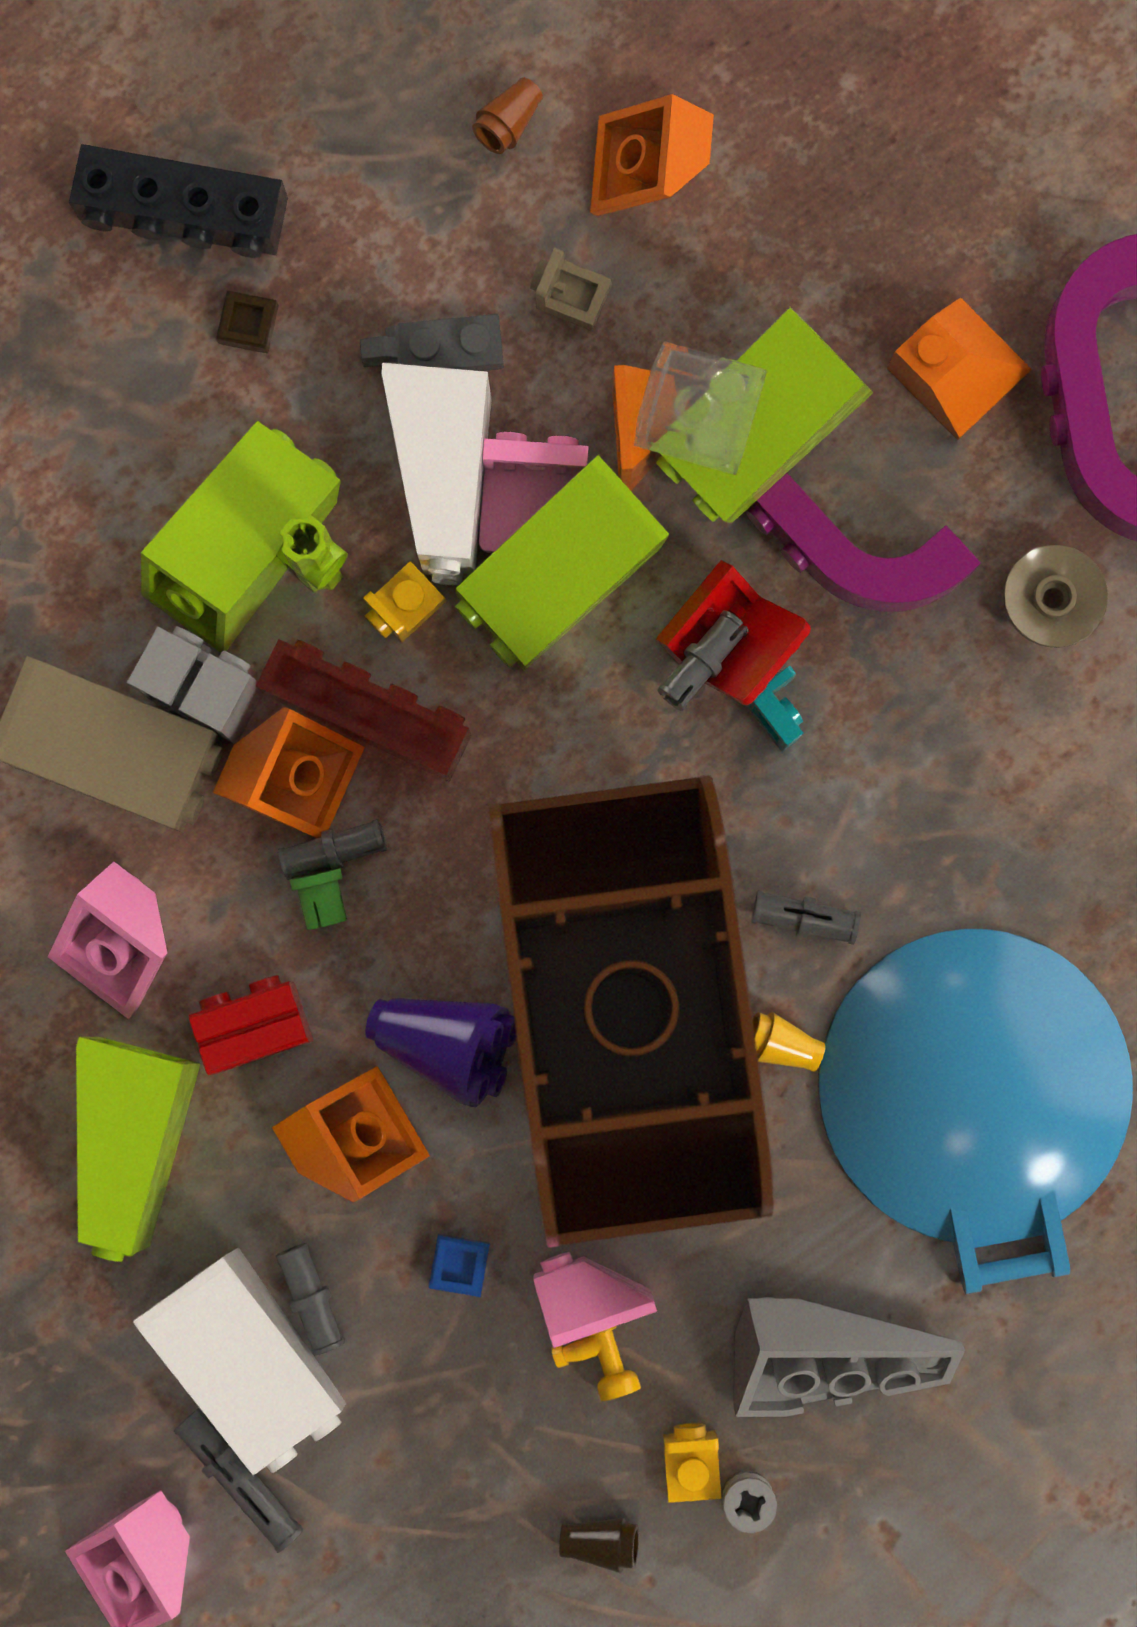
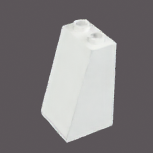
[381,363,491,585]
[133,1247,347,1475]

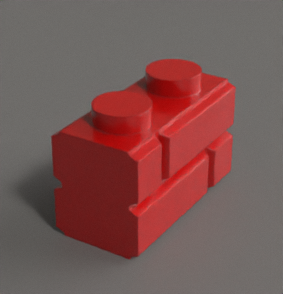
[189,975,313,1075]

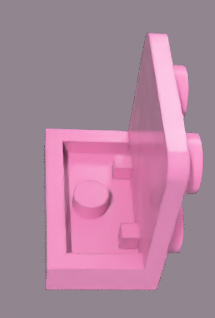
[479,432,589,553]

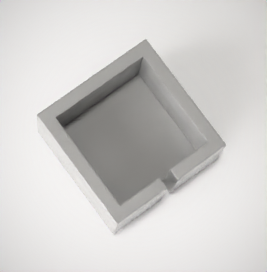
[127,626,265,744]

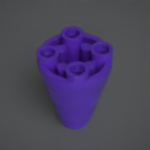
[365,998,517,1108]

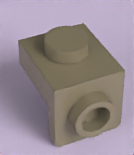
[530,248,612,331]

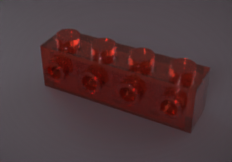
[256,639,472,782]

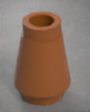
[472,77,543,154]

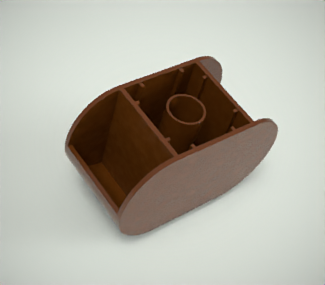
[489,775,774,1248]

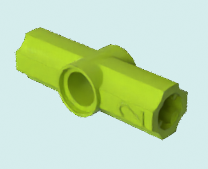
[277,515,348,592]

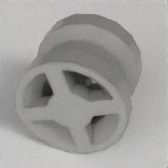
[721,1471,777,1533]

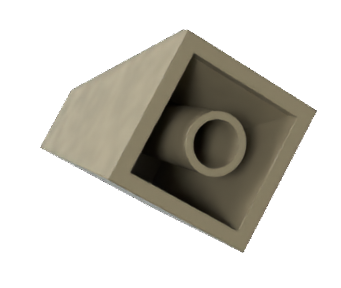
[0,656,224,833]

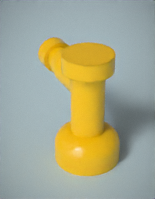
[552,1326,641,1401]

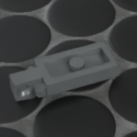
[360,314,504,371]

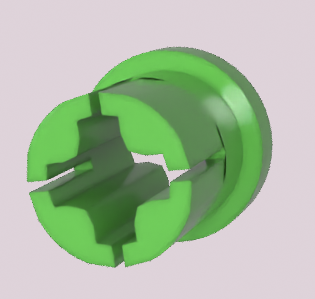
[289,868,347,930]

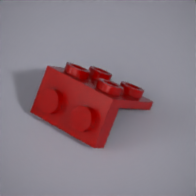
[656,560,811,705]

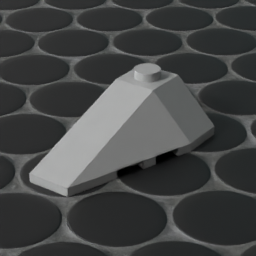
[734,1297,965,1417]

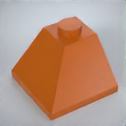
[590,94,714,216]
[887,298,1032,440]
[612,365,687,491]
[212,707,365,839]
[272,1066,430,1203]

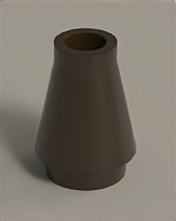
[559,1518,639,1573]

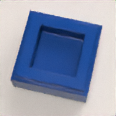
[429,1234,490,1297]

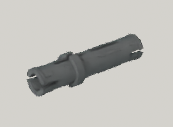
[173,1408,304,1553]

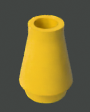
[752,1012,825,1072]

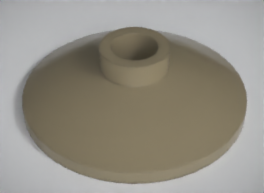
[1003,545,1108,648]

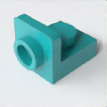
[747,666,804,752]

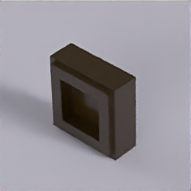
[216,290,279,354]

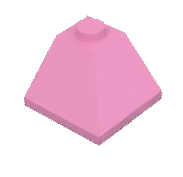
[48,862,167,1019]
[533,1252,657,1348]
[65,1491,190,1627]

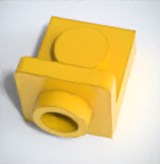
[363,561,447,643]
[663,1423,722,1503]

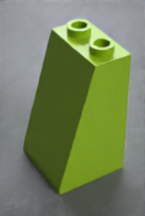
[652,308,874,523]
[141,420,341,653]
[455,455,669,671]
[76,1037,201,1262]

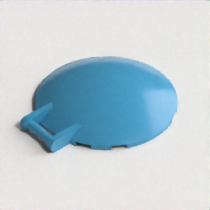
[818,929,1133,1294]

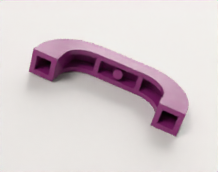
[1041,234,1137,542]
[746,473,981,612]

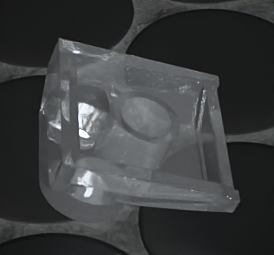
[634,342,767,475]

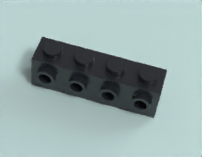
[69,144,288,258]

